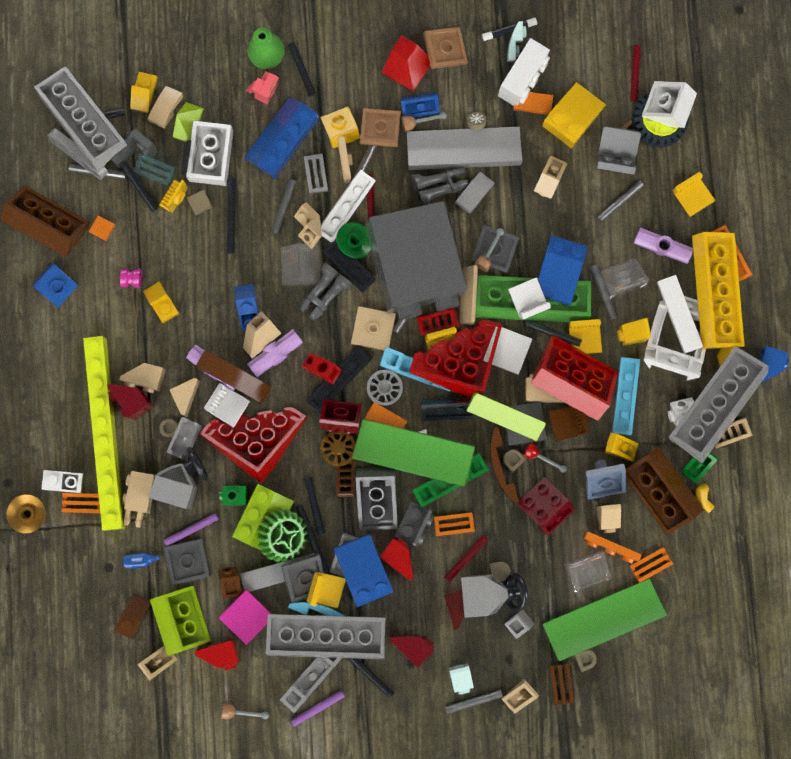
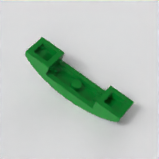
[412,453,488,508]

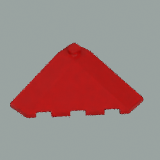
[409,319,502,398]
[199,407,307,483]

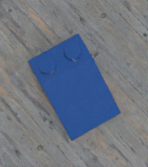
[538,235,588,305]
[333,533,393,607]

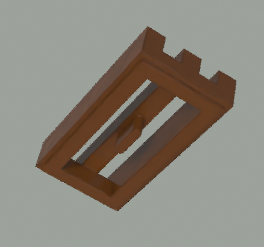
[549,663,574,705]

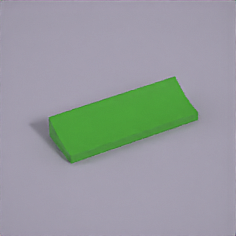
[475,275,591,323]
[352,419,475,486]
[542,579,667,661]

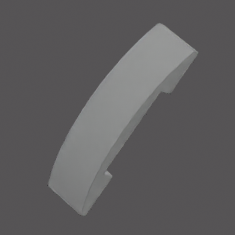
[240,553,314,592]
[280,657,342,713]

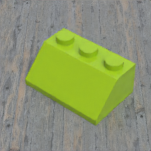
[232,484,294,550]
[150,586,211,656]

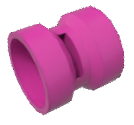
[120,268,142,288]

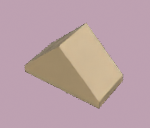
[170,378,200,417]
[138,646,177,681]
[502,678,539,714]

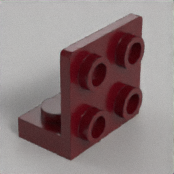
[517,478,575,536]

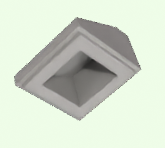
[504,610,534,639]

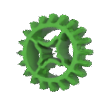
[256,509,308,562]

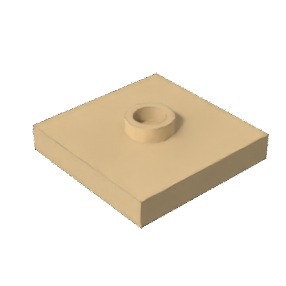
[337,137,353,184]
[351,306,396,351]

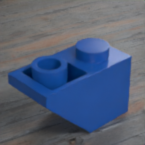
[234,284,259,331]

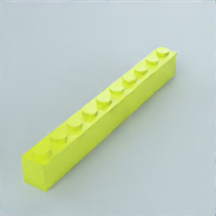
[83,336,126,531]

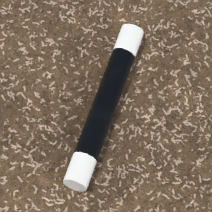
[482,17,537,41]

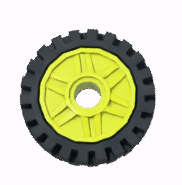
[631,93,689,148]

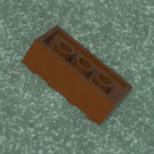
[0,186,90,257]
[626,447,704,535]

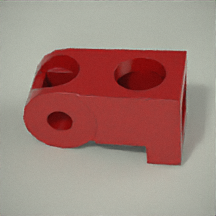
[301,353,342,385]

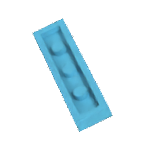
[612,357,640,436]

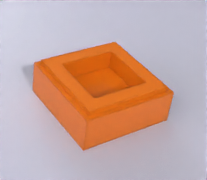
[89,216,115,242]

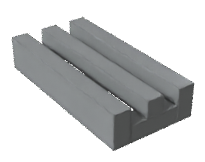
[304,154,328,195]

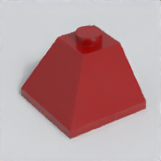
[382,35,430,92]

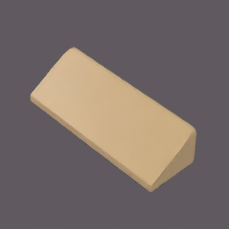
[459,265,478,325]

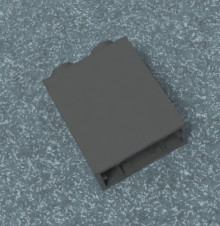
[366,201,467,320]

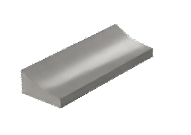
[34,66,127,173]
[407,127,523,170]
[669,346,769,463]
[266,614,386,659]

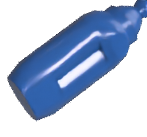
[123,552,160,569]

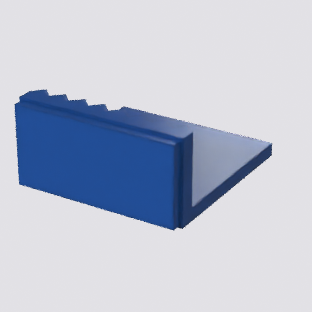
[32,263,78,308]

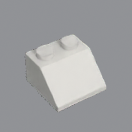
[642,81,697,128]

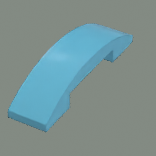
[379,347,450,391]
[288,602,346,617]

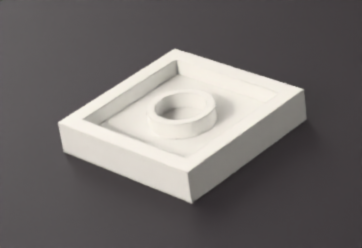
[483,327,532,375]

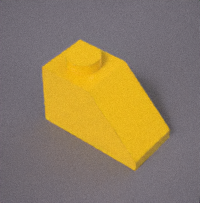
[617,318,651,346]

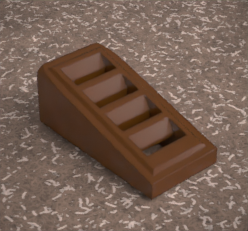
[336,458,356,497]

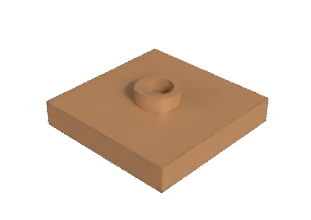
[423,27,468,69]
[360,108,401,147]

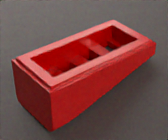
[417,308,460,336]

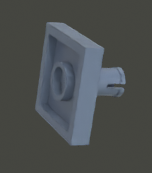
[586,460,626,500]

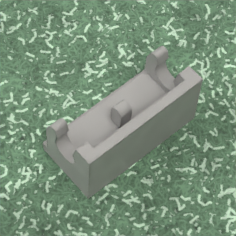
[167,417,202,461]

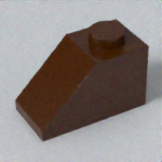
[114,594,151,639]

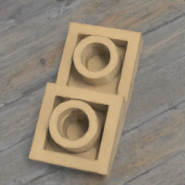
[148,86,183,128]

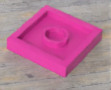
[219,589,272,645]

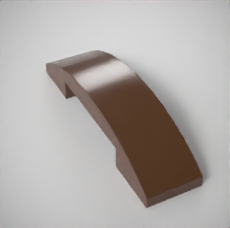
[195,350,271,404]
[490,427,519,503]

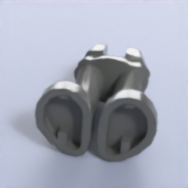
[411,168,469,206]
[299,263,353,320]

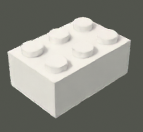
[498,38,550,106]
[186,121,233,186]

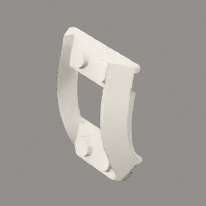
[644,296,706,380]

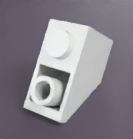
[42,470,83,493]

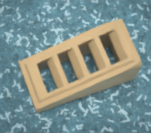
[715,417,753,448]

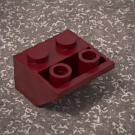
[107,384,154,420]

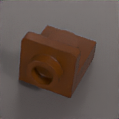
[218,566,242,599]

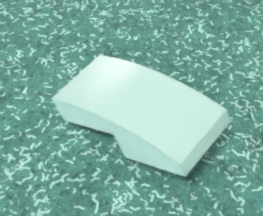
[507,21,526,62]

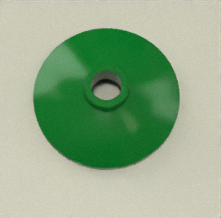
[336,222,371,258]

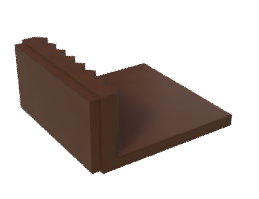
[548,407,591,441]

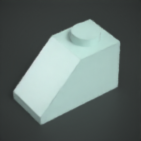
[449,663,474,695]

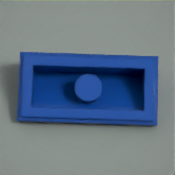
[400,92,440,118]

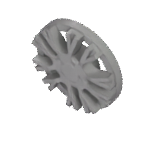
[367,370,403,406]

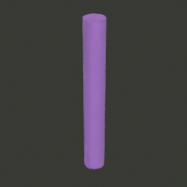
[164,513,219,546]
[290,690,345,727]

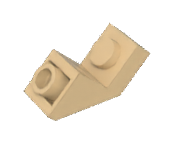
[294,202,322,249]

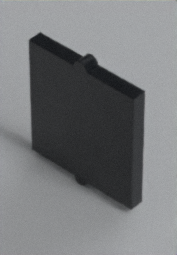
[180,140,191,175]

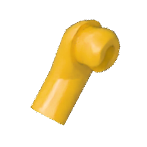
[717,348,734,367]
[695,483,715,513]

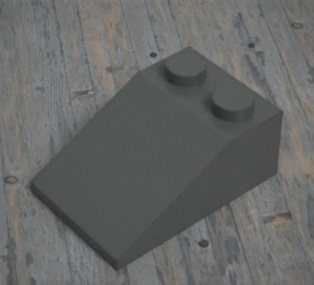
[356,467,398,530]

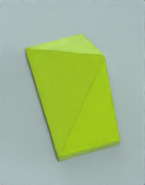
[173,102,204,142]

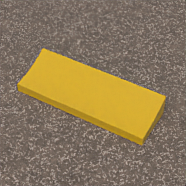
[692,232,744,349]

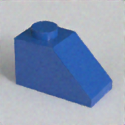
[759,346,789,383]

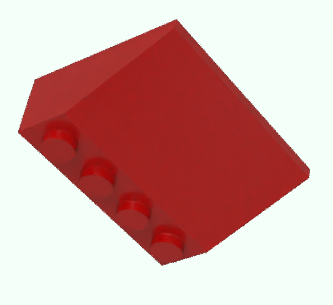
[531,335,618,421]

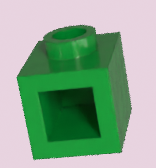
[219,486,248,506]

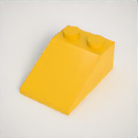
[542,82,606,149]

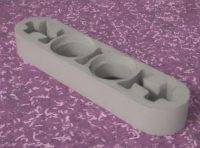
[47,128,108,180]

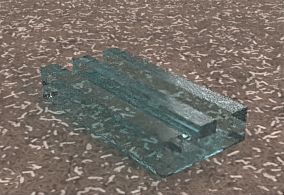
[133,154,176,186]

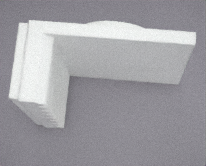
[508,277,551,319]
[204,383,250,427]

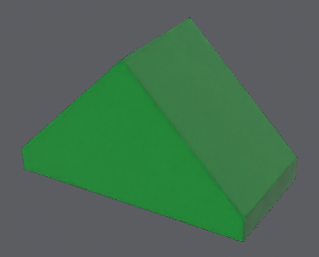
[681,452,719,483]

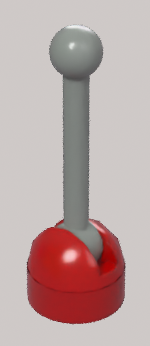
[523,443,567,473]

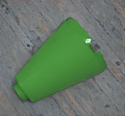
[247,28,285,69]

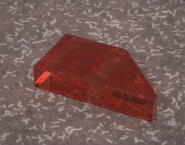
[444,590,464,630]

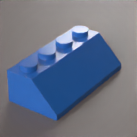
[244,98,319,179]

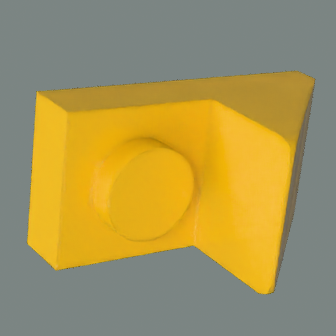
[130,72,158,113]
[143,281,179,323]
[605,433,639,462]

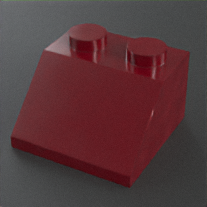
[319,400,362,434]
[389,634,434,668]

